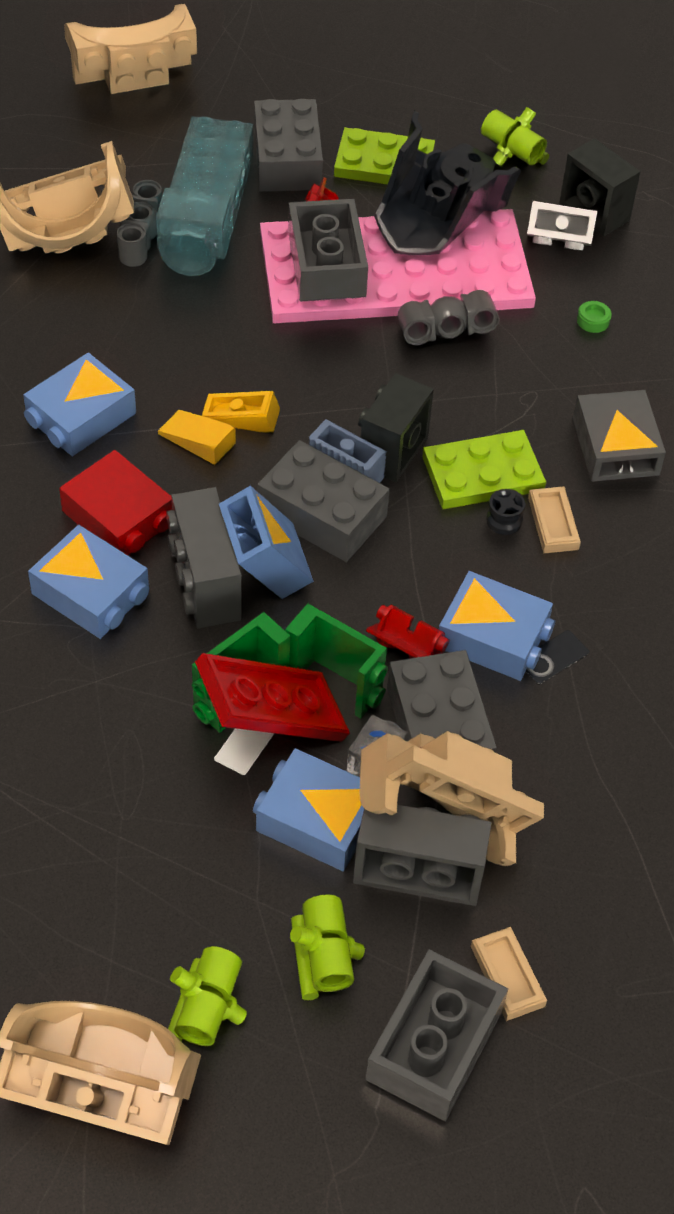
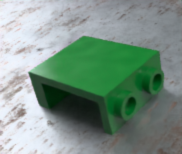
[285,603,388,719]
[191,612,291,733]

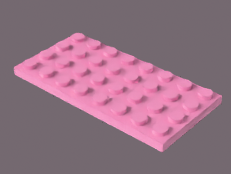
[260,209,536,323]

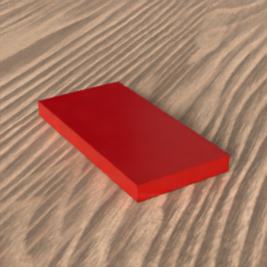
[195,653,350,742]

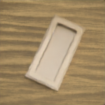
[528,486,581,554]
[471,927,547,1021]

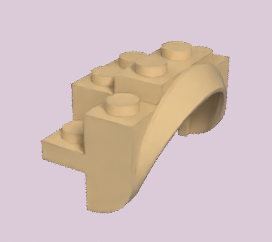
[65,4,197,94]
[0,141,134,254]
[359,731,544,866]
[0,1001,201,1145]

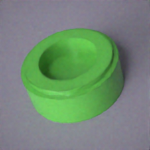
[577,301,612,333]

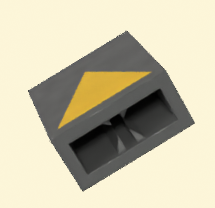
[573,390,666,482]

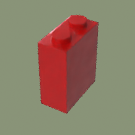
[59,450,172,555]

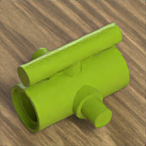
[481,107,549,167]
[290,895,365,1001]
[168,946,247,1046]

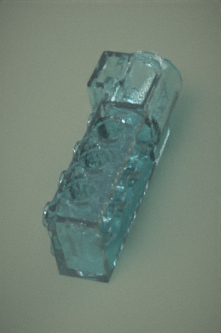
[156,116,253,276]

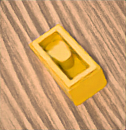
[202,391,280,433]
[158,410,236,465]

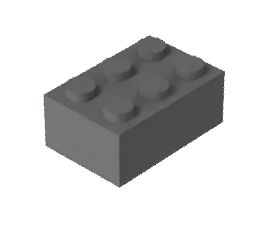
[254,98,323,192]
[288,199,368,301]
[257,440,390,563]
[166,487,241,629]
[387,650,497,753]
[353,804,492,906]
[365,949,509,1122]

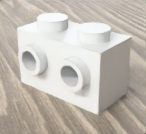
[527,201,597,251]

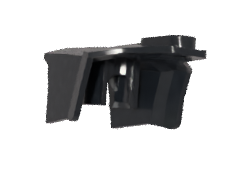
[374,110,521,255]

